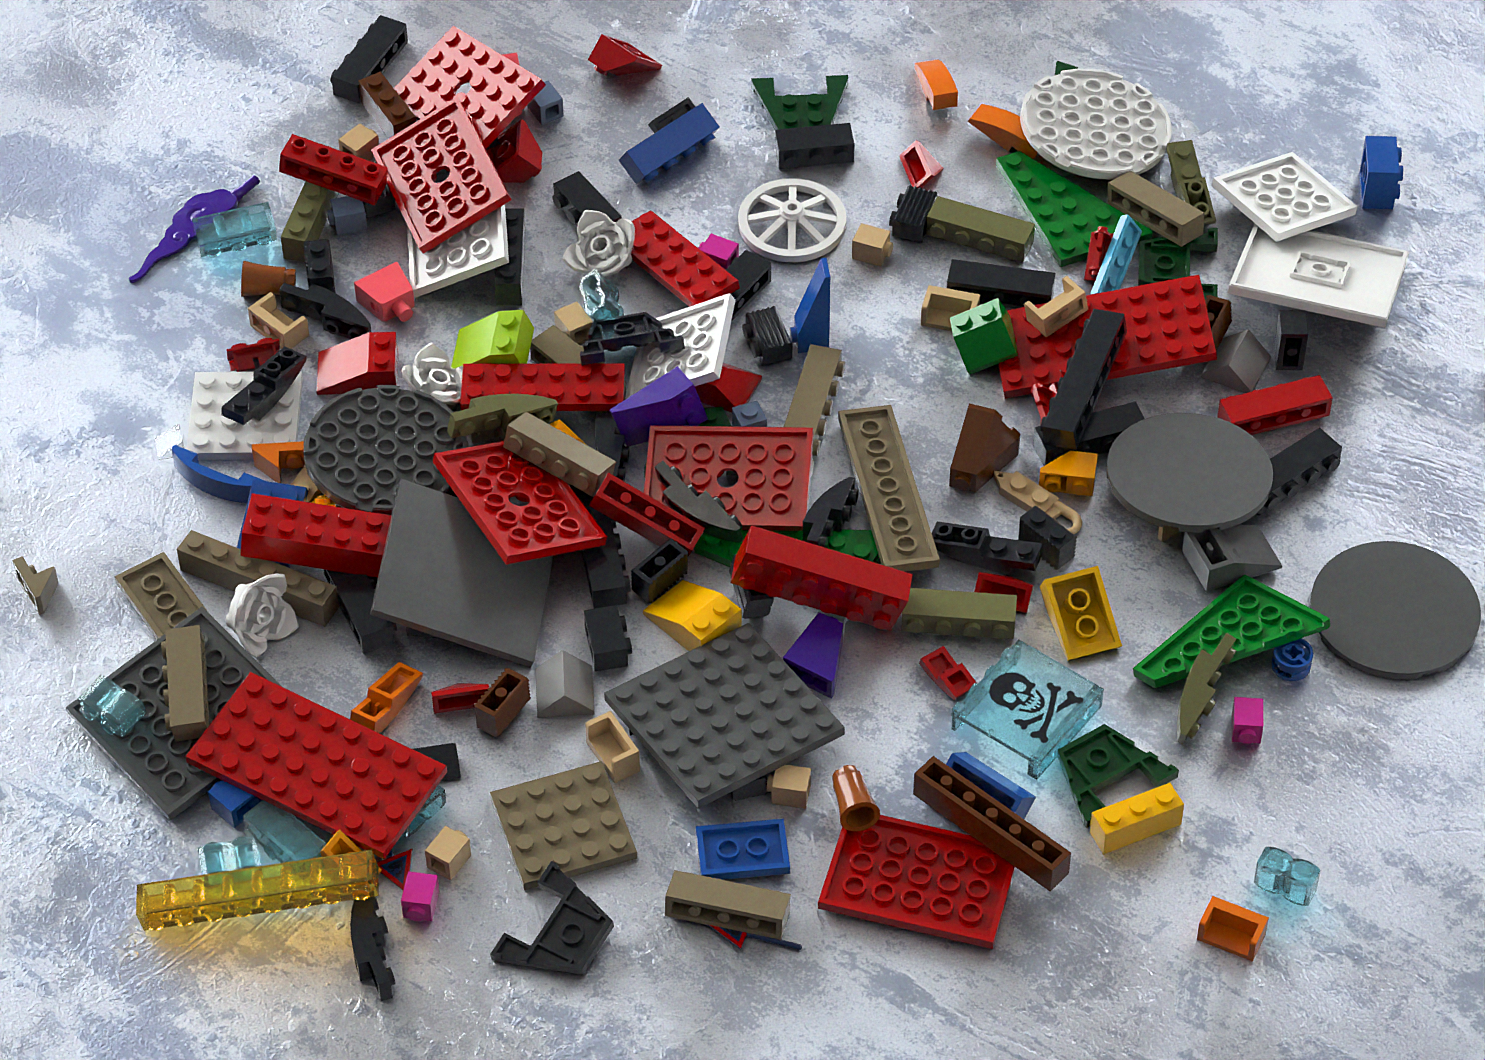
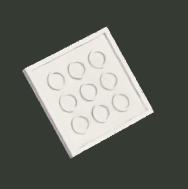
[1212,152,1358,242]
[407,204,509,298]
[625,293,735,399]
[186,371,303,460]

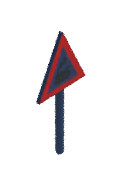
[375,848,413,890]
[707,925,802,950]

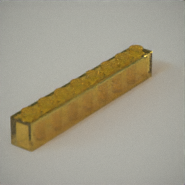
[136,850,379,931]

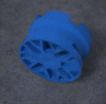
[1271,638,1314,681]

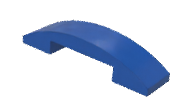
[171,445,265,503]

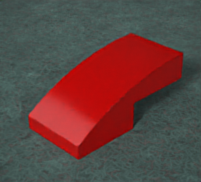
[919,646,978,700]

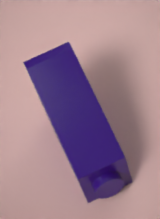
[783,612,843,699]

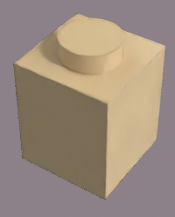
[338,123,379,161]
[852,223,893,267]
[554,302,593,345]
[767,765,811,809]
[425,826,471,880]

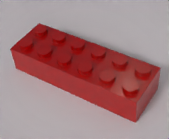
[240,493,391,578]
[730,525,913,631]

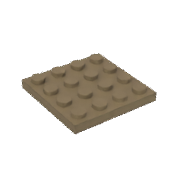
[490,761,637,890]

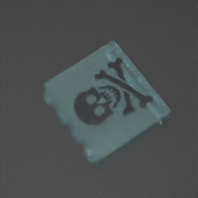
[951,639,1104,780]

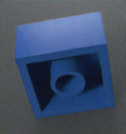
[1359,136,1404,210]

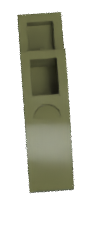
[1166,140,1216,225]
[447,394,558,439]
[1177,633,1237,745]

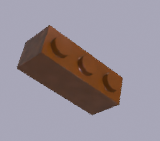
[358,72,416,138]

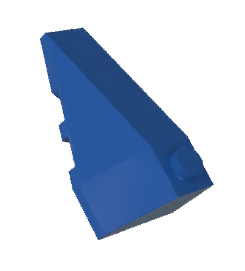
[790,258,831,353]

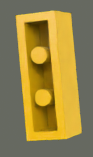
[1089,783,1184,855]

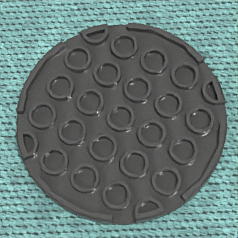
[303,385,469,516]
[1106,413,1273,532]
[1310,541,1481,679]

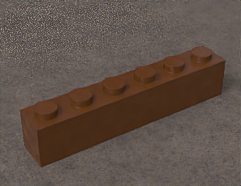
[913,756,1071,891]

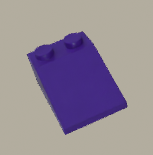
[610,366,708,447]

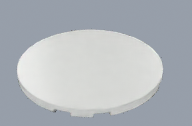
[1020,69,1172,179]

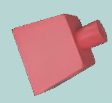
[354,261,415,322]

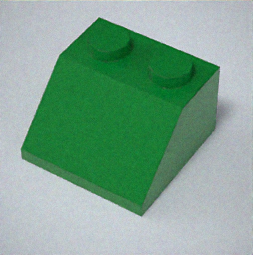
[950,298,1018,375]

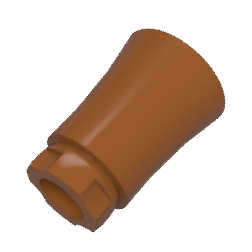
[241,260,296,297]
[832,765,880,831]

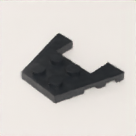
[580,312,685,365]
[490,861,614,975]

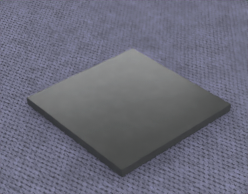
[370,479,553,667]

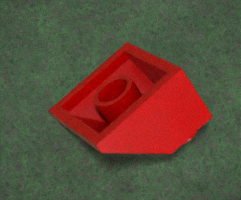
[588,34,663,76]
[487,119,543,183]
[695,363,762,413]

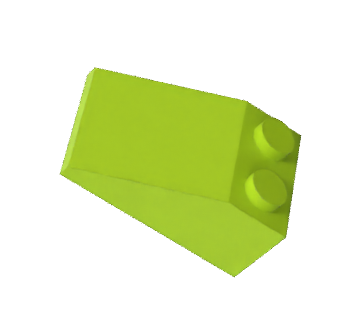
[451,310,534,368]

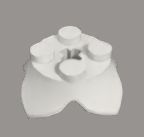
[562,210,635,279]
[401,342,463,411]
[226,574,299,657]

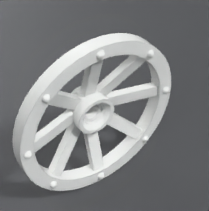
[738,178,846,262]

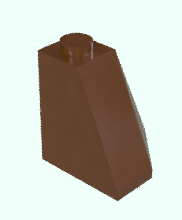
[949,403,1021,493]

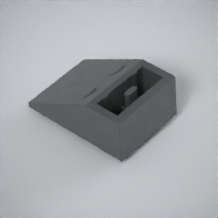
[1182,524,1282,592]

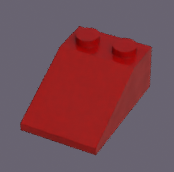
[316,332,398,395]

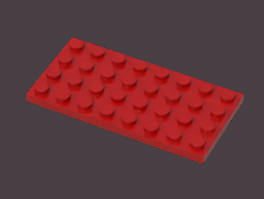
[999,275,1217,399]
[185,672,447,859]

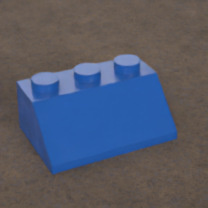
[946,752,1036,819]

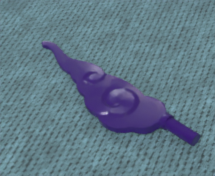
[129,175,260,283]

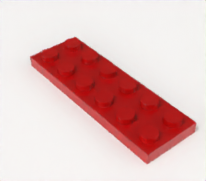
[631,210,740,307]
[460,363,625,411]

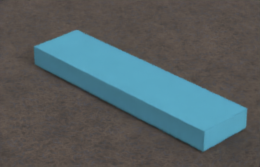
[1090,214,1142,295]

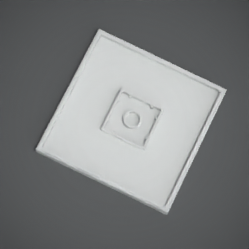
[1228,224,1409,328]

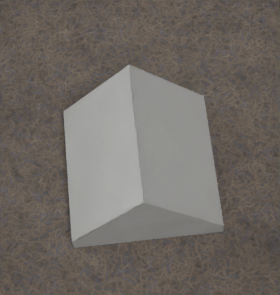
[1201,329,1271,393]
[535,650,595,718]

